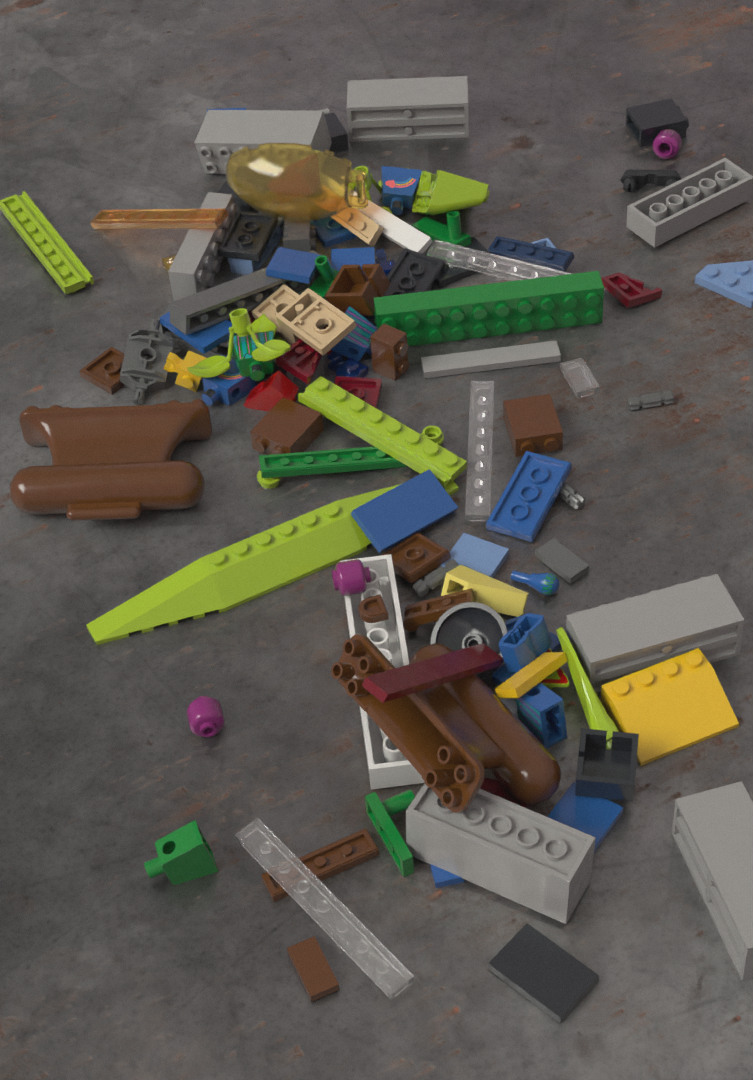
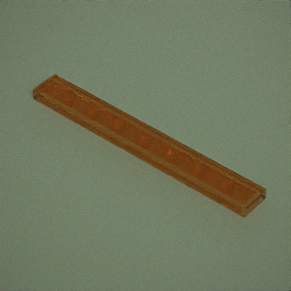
[90,208,229,229]

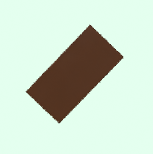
[287,936,340,1002]

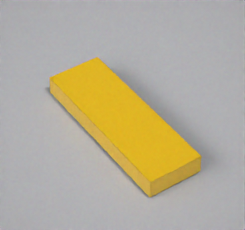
[495,652,568,698]

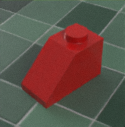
[244,370,299,412]

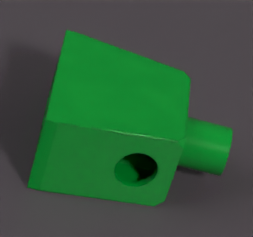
[144,820,219,885]

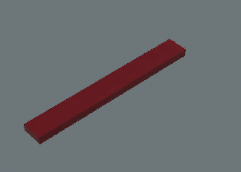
[362,643,503,703]

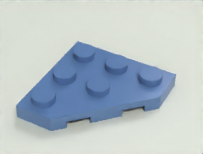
[694,260,753,308]

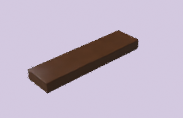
[261,828,380,902]

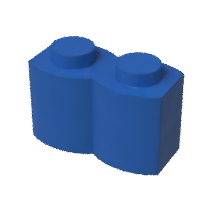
[499,613,552,673]

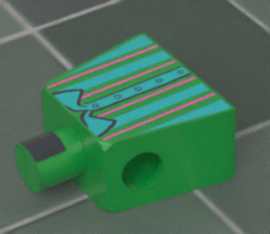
[232,331,275,381]

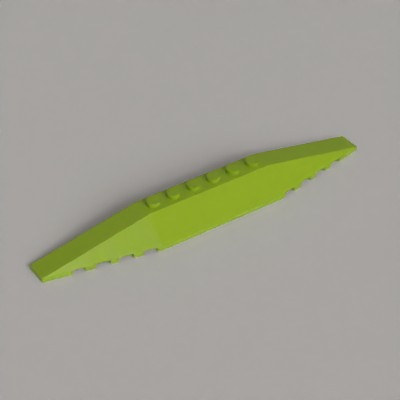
[86,481,459,645]

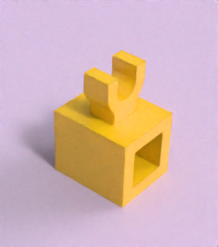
[163,350,206,392]

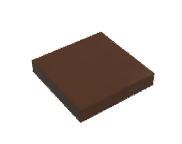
[79,347,125,395]
[380,532,451,583]

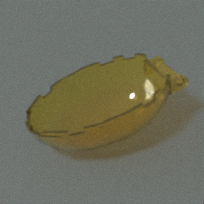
[225,143,368,221]

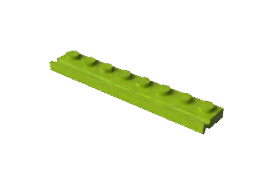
[0,191,94,294]
[298,376,467,488]

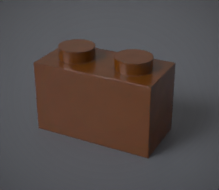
[370,324,409,381]

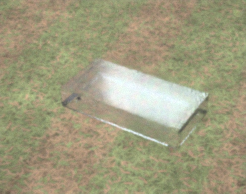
[560,358,600,398]

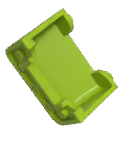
[412,170,490,215]

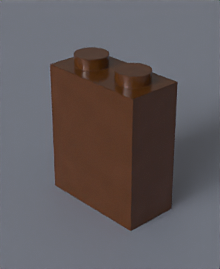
[503,394,563,457]
[250,397,323,455]

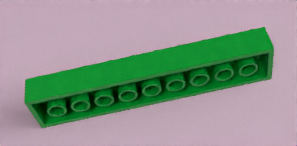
[374,271,604,346]

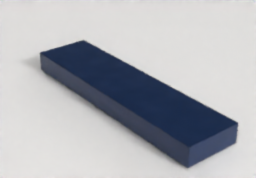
[488,236,574,273]

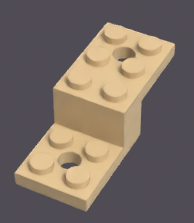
[252,284,356,355]

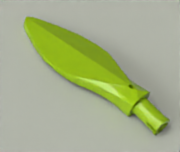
[556,627,619,750]

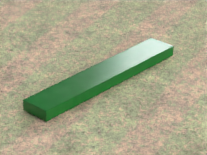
[259,447,406,478]

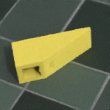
[441,565,529,617]

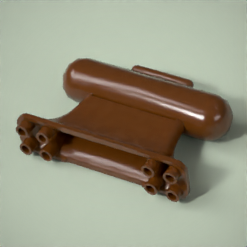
[10,399,212,521]
[331,634,562,813]

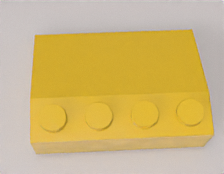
[601,648,739,766]

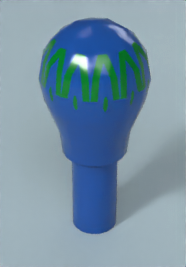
[511,570,560,596]

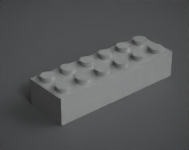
[626,158,753,248]
[168,192,237,301]

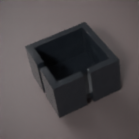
[575,728,639,801]

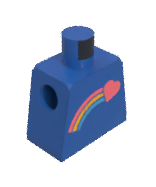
[381,166,421,215]
[202,354,257,405]

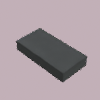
[535,538,589,584]

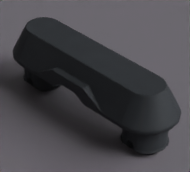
[620,169,681,192]

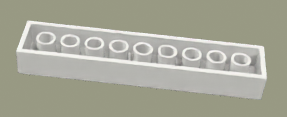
[340,554,425,790]

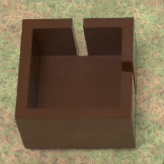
[325,264,390,316]

